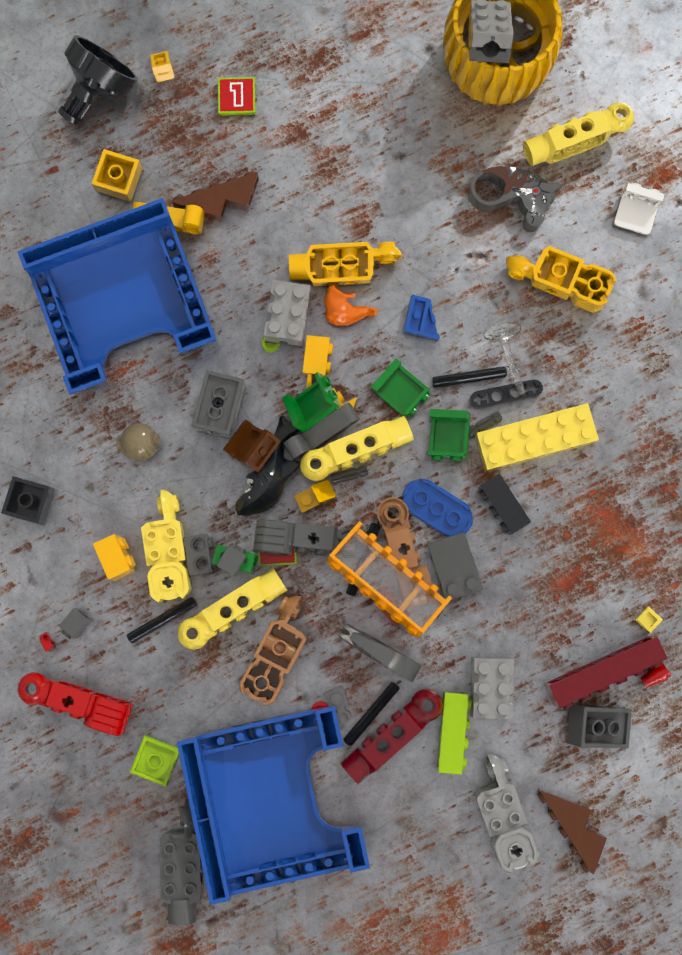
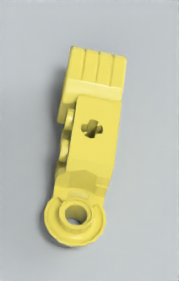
[141,489,192,603]

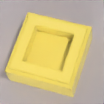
[634,606,663,634]

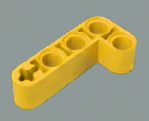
[132,202,205,234]

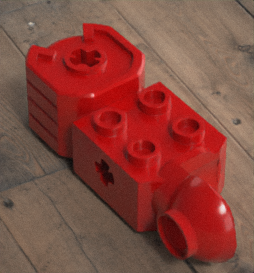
[17,672,133,736]

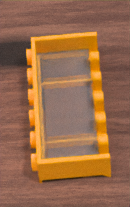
[327,521,452,638]

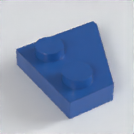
[403,294,440,341]

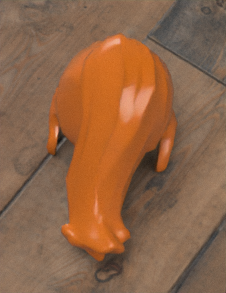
[324,284,379,326]

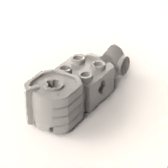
[474,754,539,873]

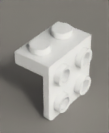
[614,183,665,235]

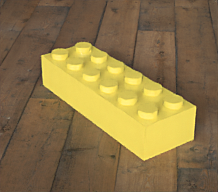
[475,403,599,472]

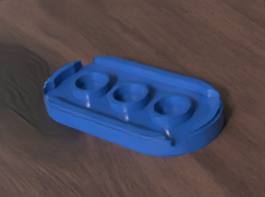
[402,479,473,537]

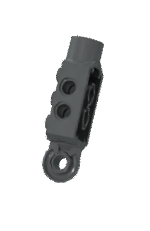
[160,799,204,925]

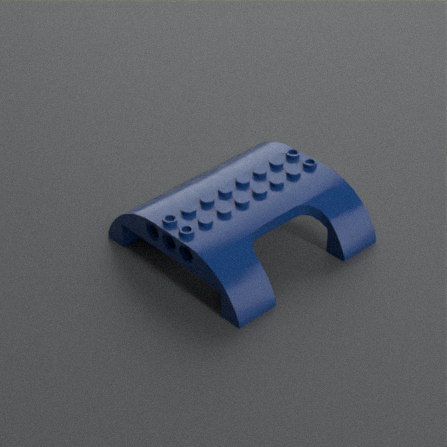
[17,198,217,395]
[177,706,370,905]

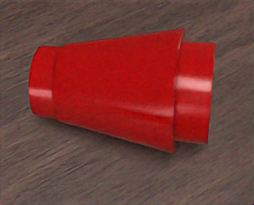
[641,664,671,688]

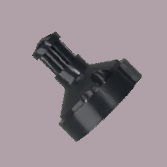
[58,35,138,126]

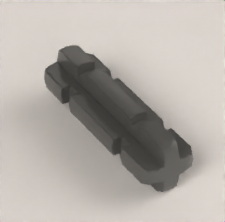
[469,411,502,437]
[331,465,368,484]

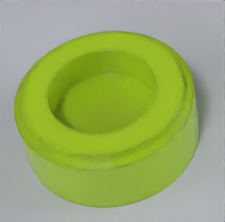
[261,337,280,353]

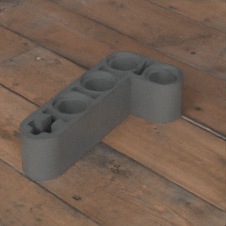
[283,403,360,460]

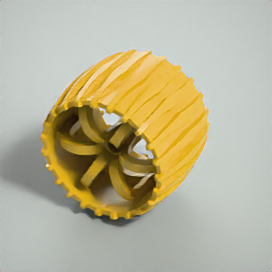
[443,0,563,106]

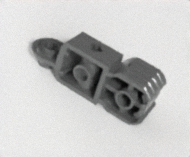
[253,519,366,560]

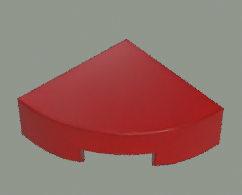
[39,632,56,652]

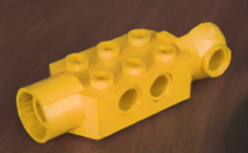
[289,242,403,287]

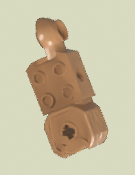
[377,497,433,609]
[239,596,307,706]

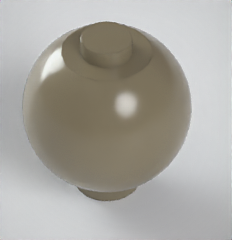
[116,423,161,462]

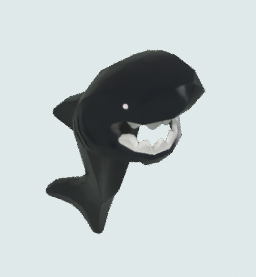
[235,416,300,516]

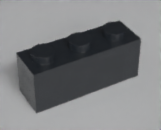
[478,473,531,536]

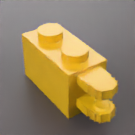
[303,335,333,389]

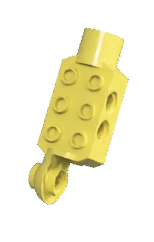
[523,102,635,166]
[300,416,414,481]
[177,568,288,650]

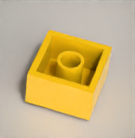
[91,149,143,202]
[93,534,137,581]

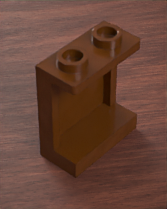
[223,419,281,472]

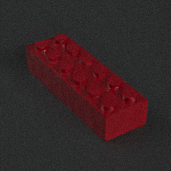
[544,636,668,709]

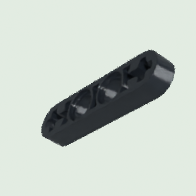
[469,380,543,409]

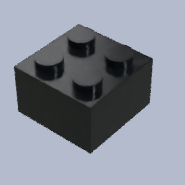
[1,476,55,526]

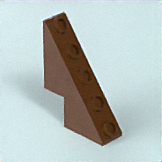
[172,171,259,222]
[537,788,607,874]

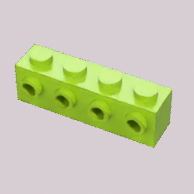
[437,691,472,775]

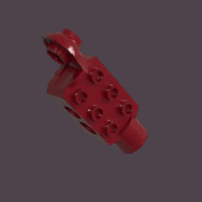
[340,689,443,784]

